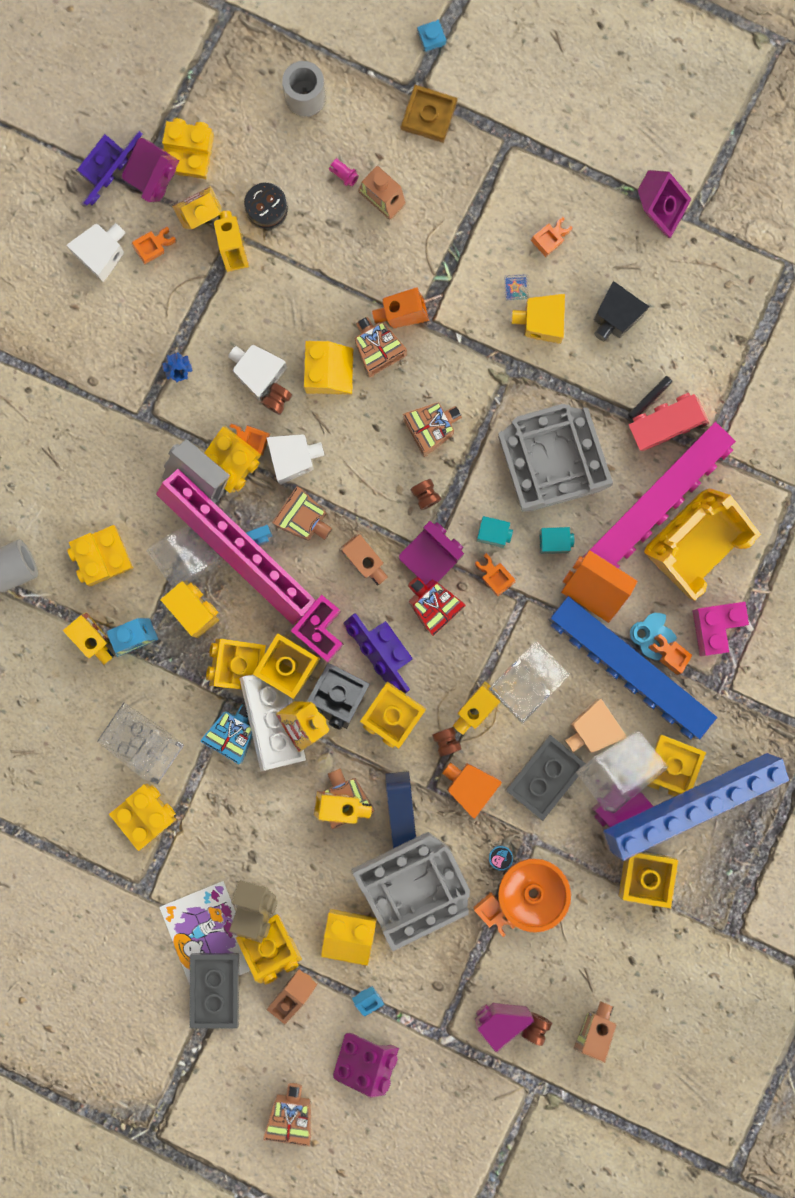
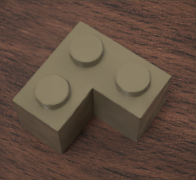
[229,880,277,943]

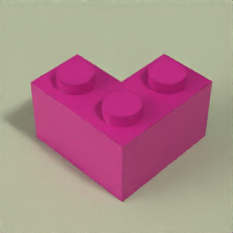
[291,594,344,663]
[692,602,749,657]

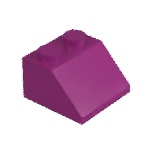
[475,1003,534,1052]

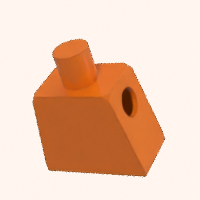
[372,287,429,328]
[442,762,502,819]

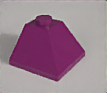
[638,170,692,238]

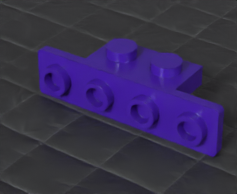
[76,131,143,207]
[344,613,413,694]

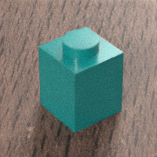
[476,516,513,548]
[539,527,575,554]

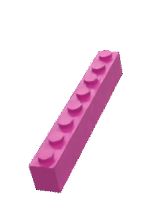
[583,422,736,568]
[156,469,316,625]

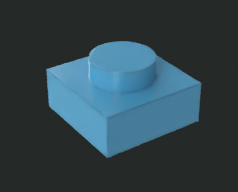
[417,20,446,52]
[246,525,273,545]
[352,986,385,1017]

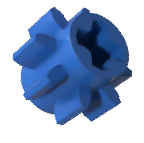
[162,352,193,383]

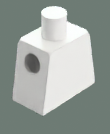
[67,223,125,282]
[228,345,287,402]
[267,435,325,485]

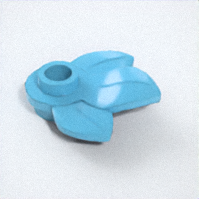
[630,613,677,660]

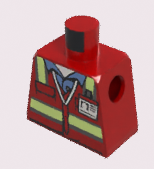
[408,577,466,636]

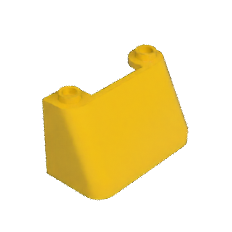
[644,489,761,601]

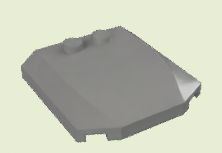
[498,404,613,512]
[351,832,470,951]

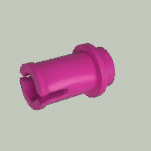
[329,158,359,187]

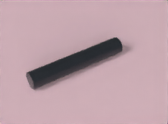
[628,376,672,420]

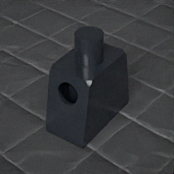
[594,281,650,342]

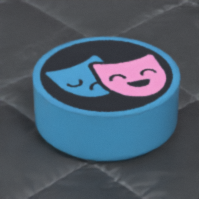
[489,845,513,870]

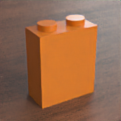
[561,550,638,623]

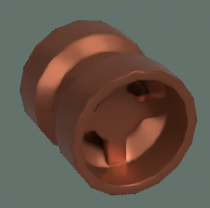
[261,383,293,415]
[410,479,442,510]
[432,727,462,757]
[521,1012,553,1046]

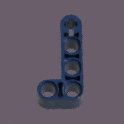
[385,771,416,849]

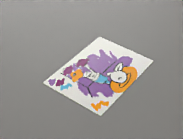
[160,881,250,985]

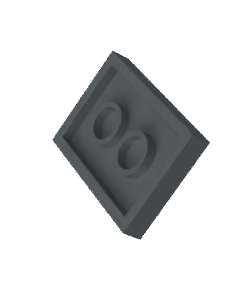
[505,735,587,821]
[190,953,239,1029]

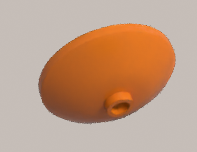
[498,858,571,932]

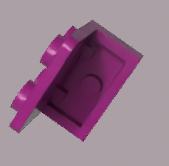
[122,138,180,202]
[399,521,464,585]
[592,779,654,828]
[333,1033,399,1098]

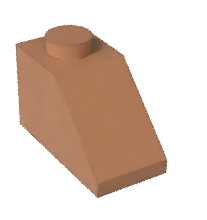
[266,969,318,1024]

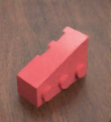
[629,393,710,451]

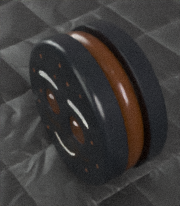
[244,182,288,230]

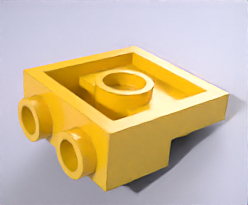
[162,118,214,179]
[204,426,261,493]
[67,525,133,587]
[206,639,266,690]
[360,682,426,749]
[641,734,706,797]
[109,783,176,851]
[236,914,303,985]

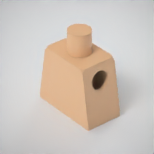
[565,699,627,753]

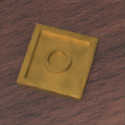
[401,85,458,143]

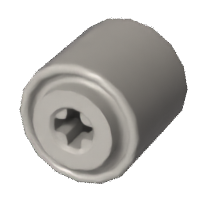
[282,61,326,117]
[0,539,38,593]

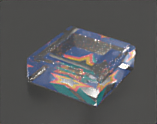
[504,274,529,300]

